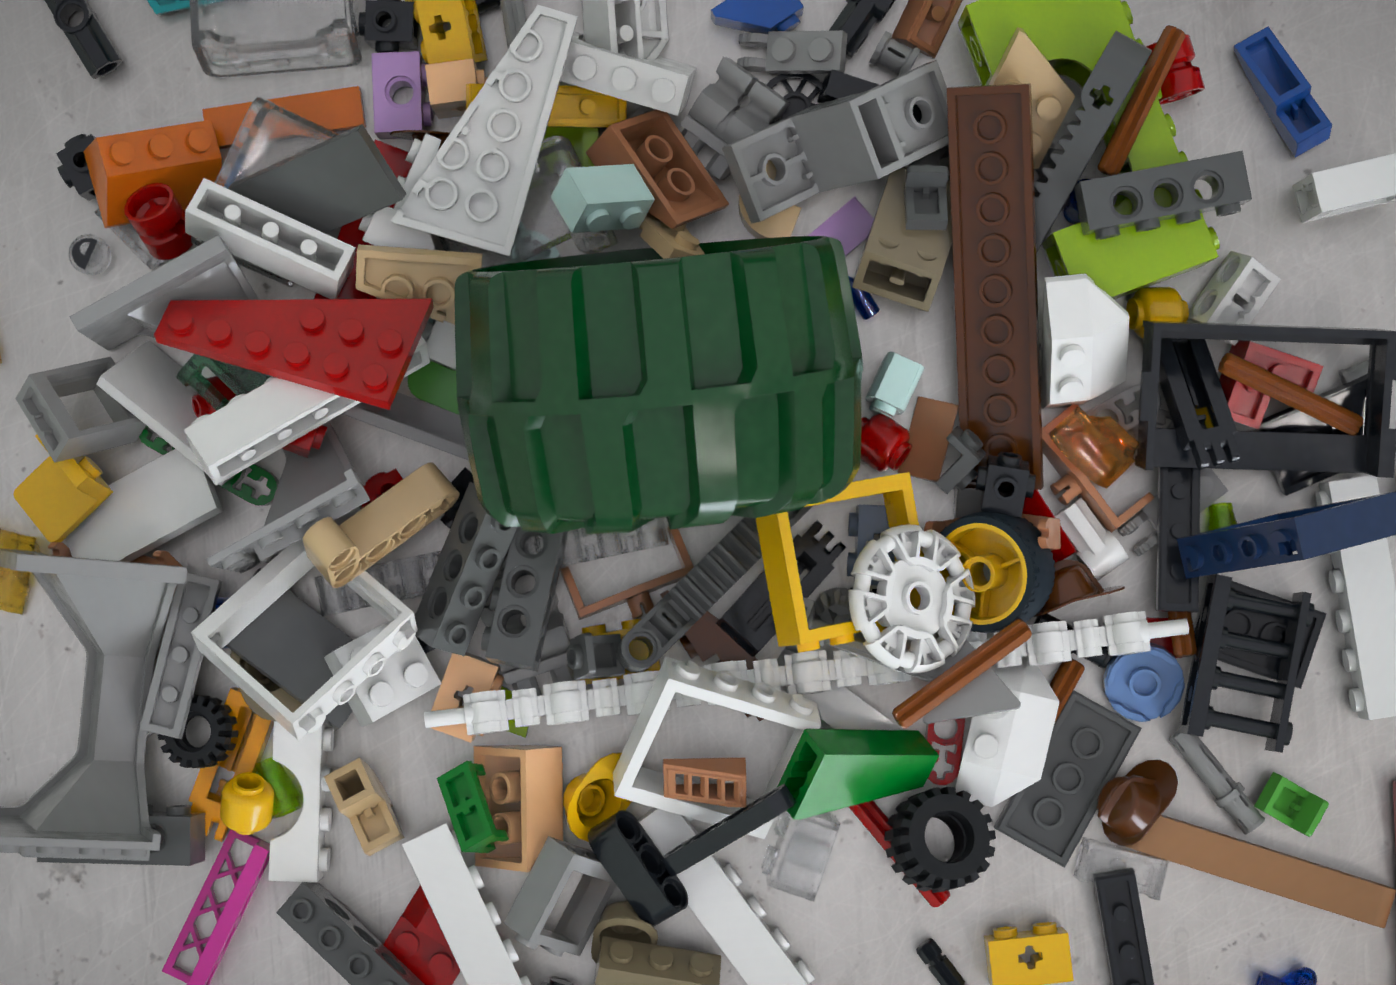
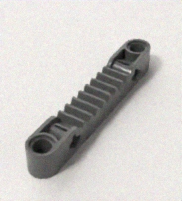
[1034,31,1152,254]
[616,506,813,673]

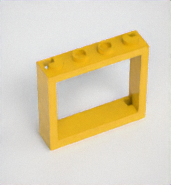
[755,472,924,653]

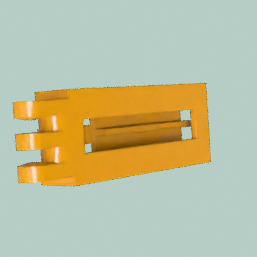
[188,687,274,842]

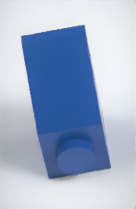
[711,0,804,34]

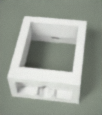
[1293,153,1396,223]

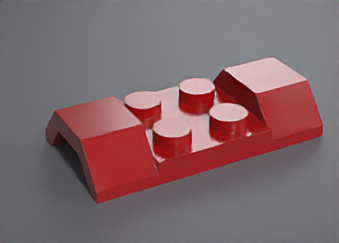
[383,885,460,985]

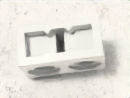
[1188,250,1281,346]

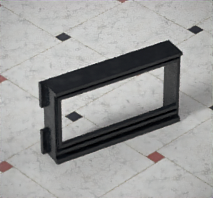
[1135,320,1396,478]

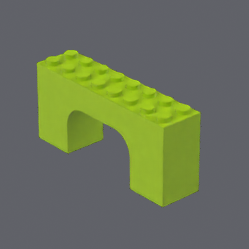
[958,0,1220,300]

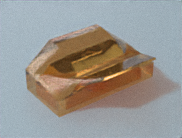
[1049,406,1140,489]

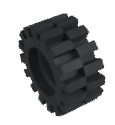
[158,695,238,768]

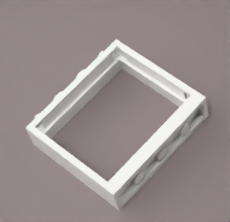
[191,538,418,741]
[613,657,821,839]

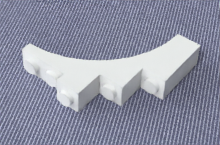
[358,133,456,369]

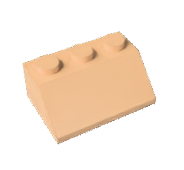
[474,745,564,872]

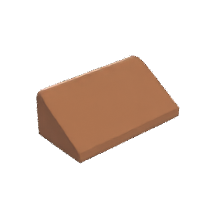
[892,0,962,58]
[898,396,959,483]

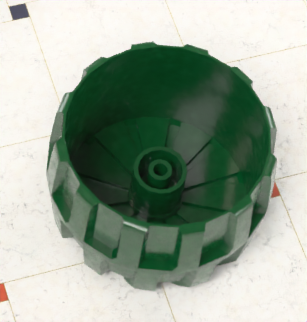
[455,236,863,534]

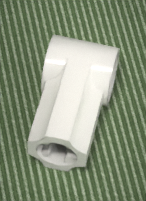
[1055,497,1129,581]

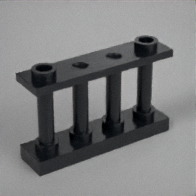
[1178,574,1315,753]

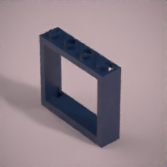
[1177,491,1396,579]

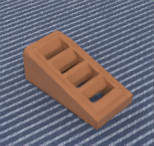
[663,758,746,807]

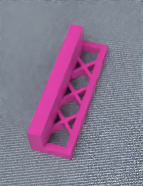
[162,830,270,985]

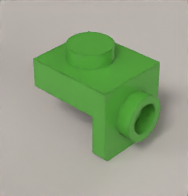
[1254,772,1329,837]

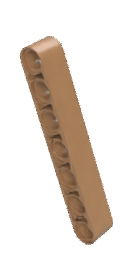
[1125,815,1396,928]

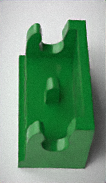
[437,761,509,853]

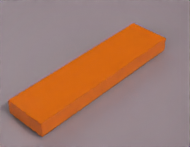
[202,86,366,149]

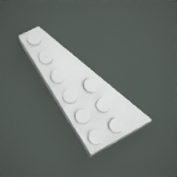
[390,5,578,256]

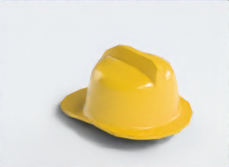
[563,753,632,842]

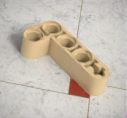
[303,463,460,588]

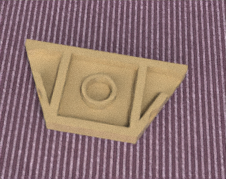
[948,27,1075,170]

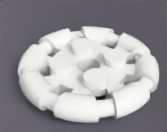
[848,524,975,673]

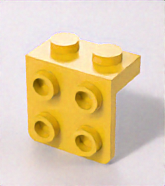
[13,434,113,543]

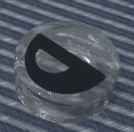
[69,234,112,275]

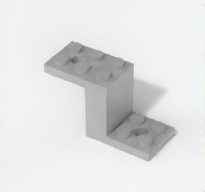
[722,60,949,223]

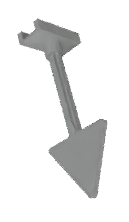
[786,597,1021,724]

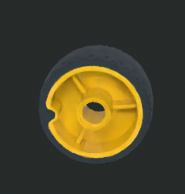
[940,512,1055,633]

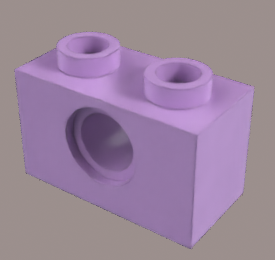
[372,51,433,139]

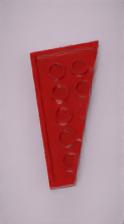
[154,298,434,410]

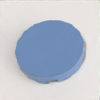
[1103,643,1185,722]

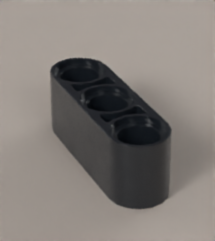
[588,810,688,926]

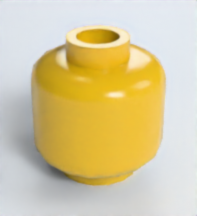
[1126,287,1189,339]
[220,772,275,835]

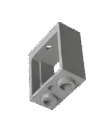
[15,356,146,463]
[504,836,616,957]

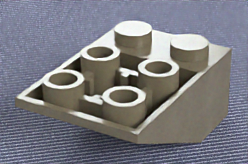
[852,167,952,312]

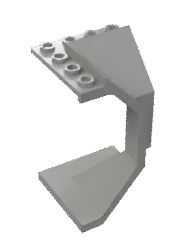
[69,235,370,573]
[0,548,187,861]

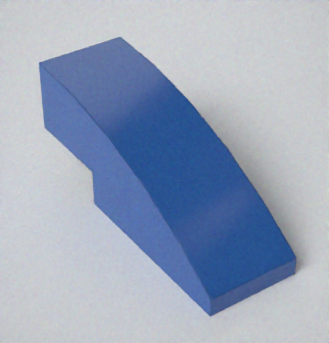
[1234,26,1332,158]

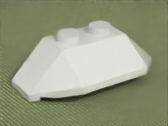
[582,0,669,60]
[1041,274,1130,409]
[956,656,1060,807]

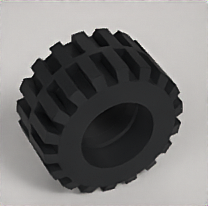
[884,786,996,893]

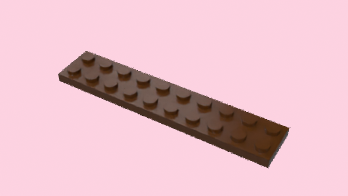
[947,83,1044,490]

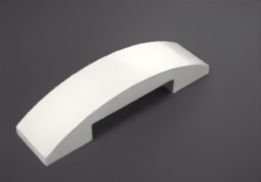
[777,647,904,730]

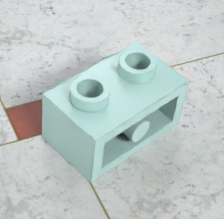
[551,164,655,233]

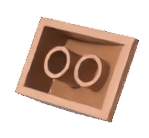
[586,110,729,229]

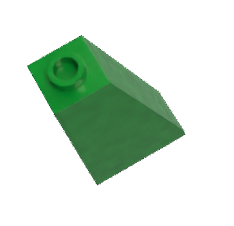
[777,729,939,820]

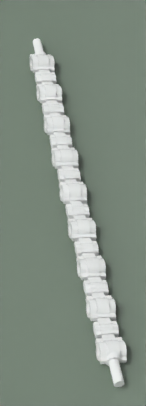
[424,611,1189,735]

